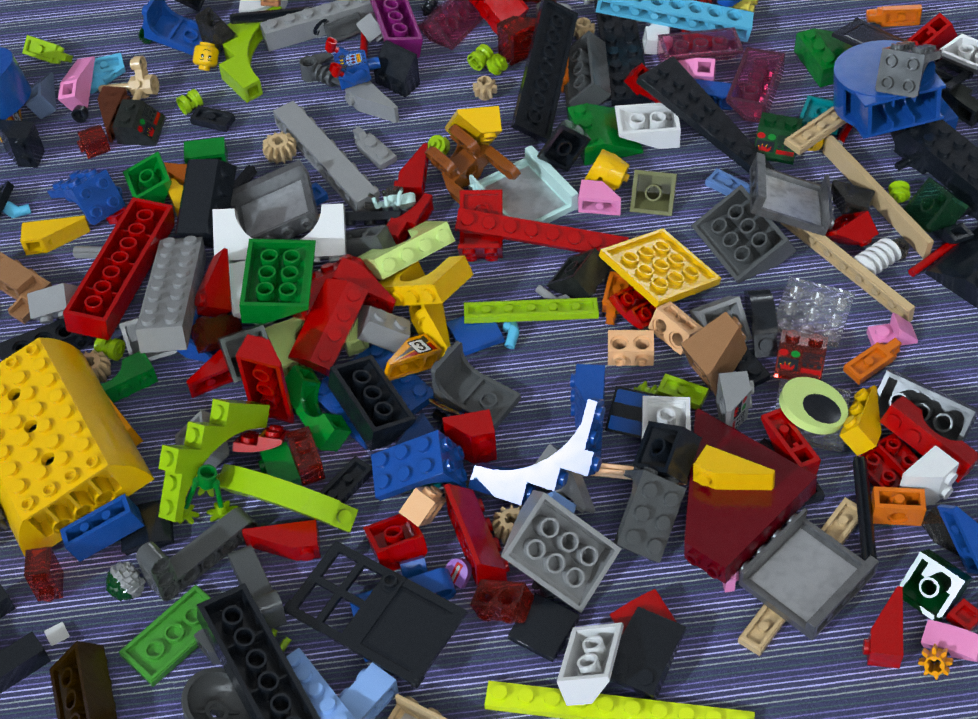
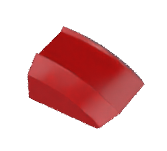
[363,514,428,571]

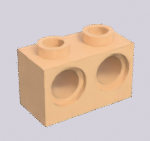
[648,301,703,355]
[608,330,654,366]
[399,485,446,527]

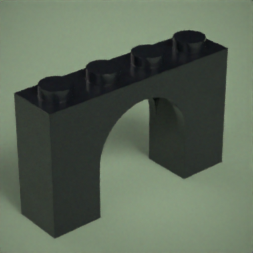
[0,584,51,694]

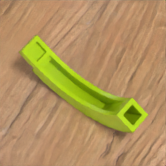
[218,464,358,533]

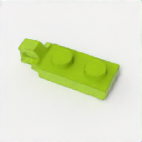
[22,35,73,64]

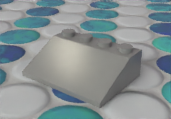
[500,490,622,613]

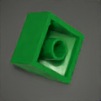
[123,151,172,203]

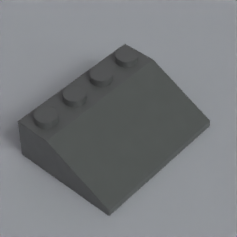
[691,185,797,283]

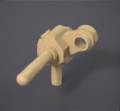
[98,56,159,100]

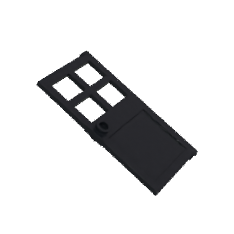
[832,17,974,93]
[284,541,468,689]

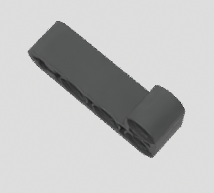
[227,545,287,629]

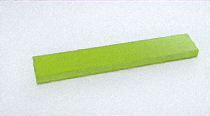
[464,298,599,324]

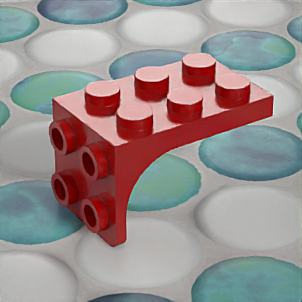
[458,190,503,262]

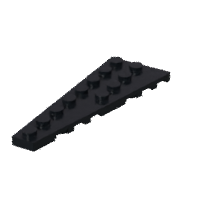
[636,56,775,173]

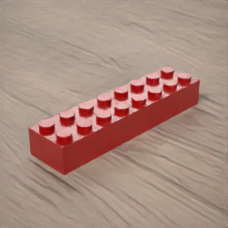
[63,197,175,340]

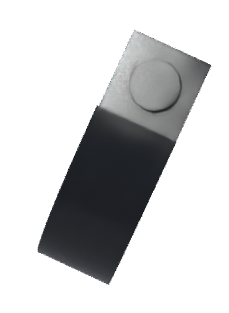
[744,289,778,358]

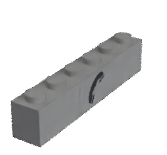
[260,0,374,52]

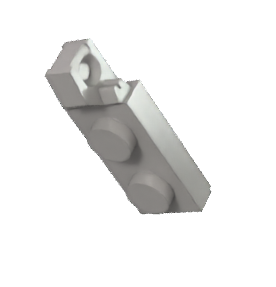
[352,127,397,170]

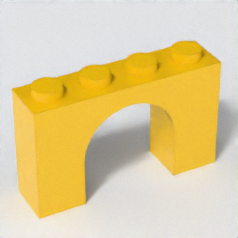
[378,255,474,306]

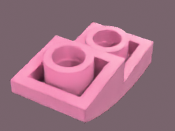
[921,619,978,662]

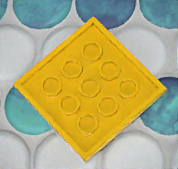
[599,228,722,308]

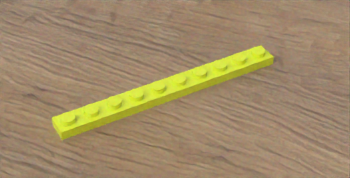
[484,680,755,719]

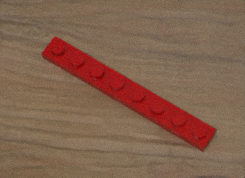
[455,208,629,253]

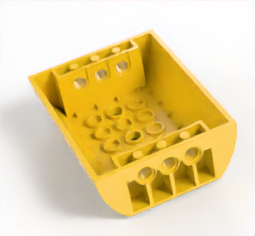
[0,338,154,562]

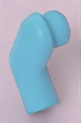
[2,201,32,218]
[502,322,519,349]

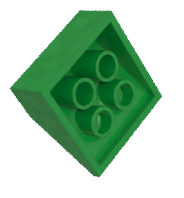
[794,28,853,88]
[567,103,644,166]

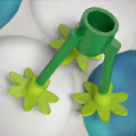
[178,464,238,524]

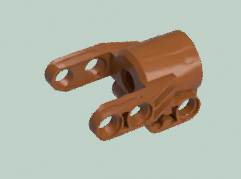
[424,124,521,204]

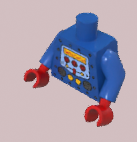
[325,37,381,90]

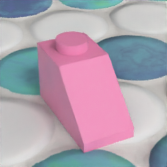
[578,180,621,216]

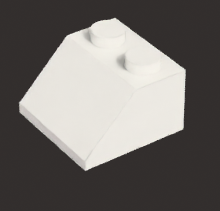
[899,445,959,505]

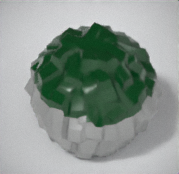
[106,561,146,601]

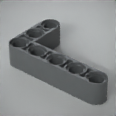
[136,507,258,601]

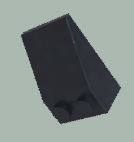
[610,607,687,700]

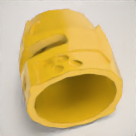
[584,149,630,190]

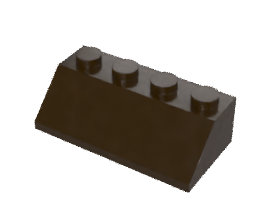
[49,641,117,719]

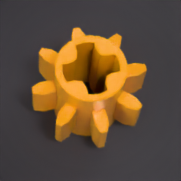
[918,644,954,680]

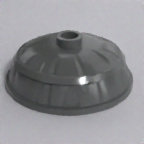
[181,668,251,719]

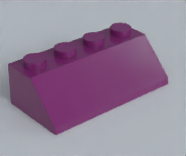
[370,0,423,58]

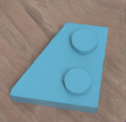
[90,53,126,94]

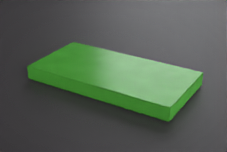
[118,585,211,687]

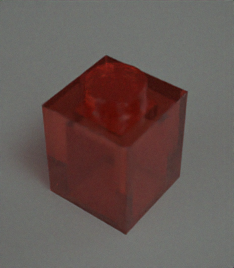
[77,124,111,159]

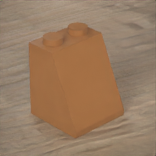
[681,312,747,396]

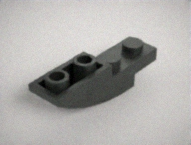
[938,75,978,127]

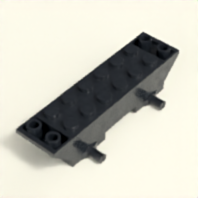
[890,120,978,220]

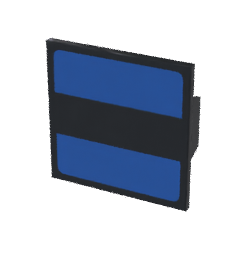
[605,386,661,439]

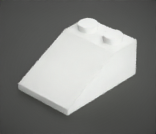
[615,103,681,149]
[641,396,691,441]

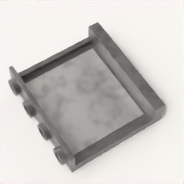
[749,152,835,236]
[231,159,319,240]
[739,508,879,641]

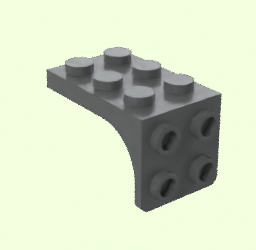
[875,41,942,98]
[431,341,521,430]
[613,467,686,563]

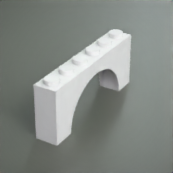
[212,203,347,264]

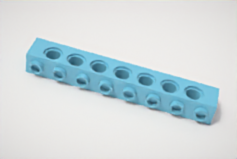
[596,0,754,42]

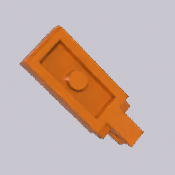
[866,4,922,27]
[602,271,630,325]
[843,338,902,385]

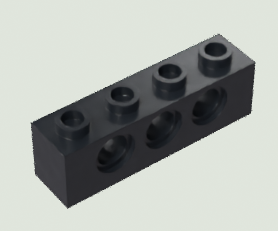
[0,318,94,361]

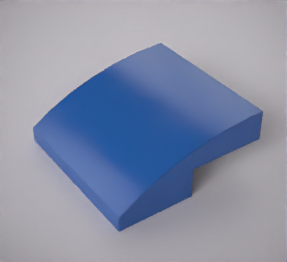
[446,316,505,356]

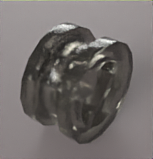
[892,238,909,260]

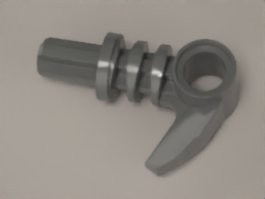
[299,53,340,87]

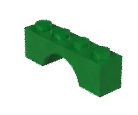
[101,351,158,403]
[285,365,352,452]

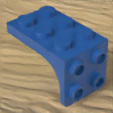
[142,0,216,55]
[47,168,125,225]
[371,430,467,501]

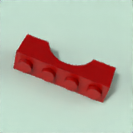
[879,396,978,482]

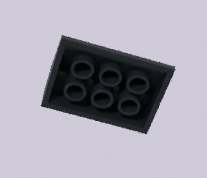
[925,227,978,308]

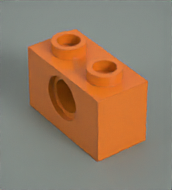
[871,486,926,526]

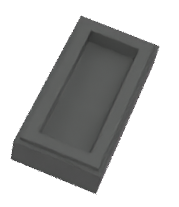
[323,12,361,42]

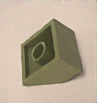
[630,169,678,216]

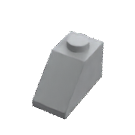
[356,12,383,43]

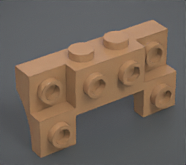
[0,252,52,324]

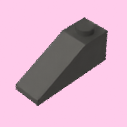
[346,225,396,257]

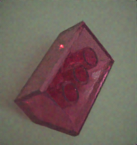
[418,0,484,50]
[657,27,744,63]
[726,47,785,123]

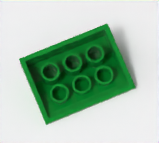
[239,239,316,324]

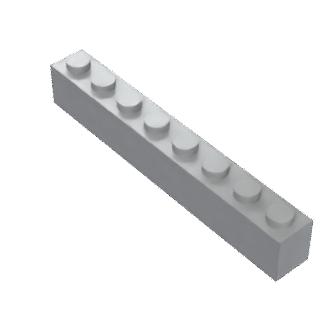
[273,100,380,212]

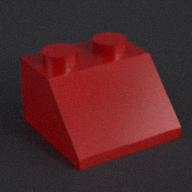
[442,409,497,464]

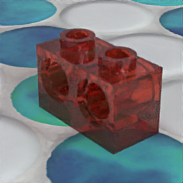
[286,426,326,486]
[470,579,534,624]

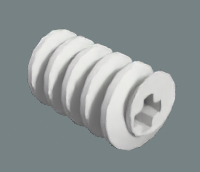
[854,238,902,275]

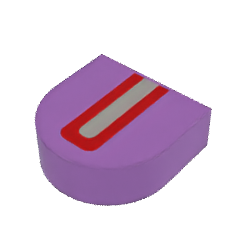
[445,558,472,589]

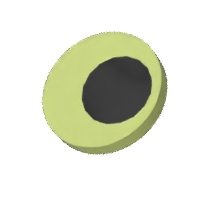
[779,377,848,435]

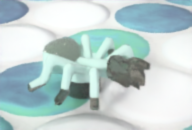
[364,186,416,212]

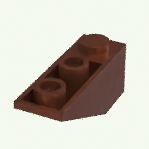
[97,86,130,143]

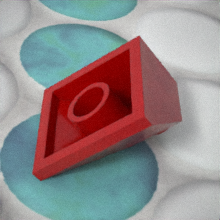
[825,211,879,247]

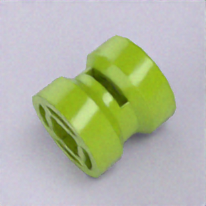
[467,44,494,71]
[176,89,204,115]
[94,338,125,361]

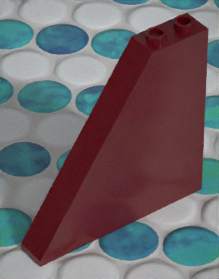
[684,408,817,584]

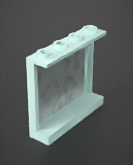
[468,145,578,223]

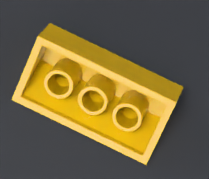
[445,106,502,145]

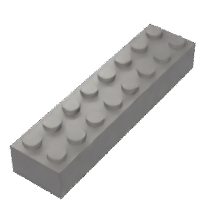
[135,236,207,353]

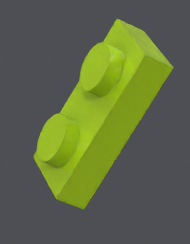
[657,373,709,410]

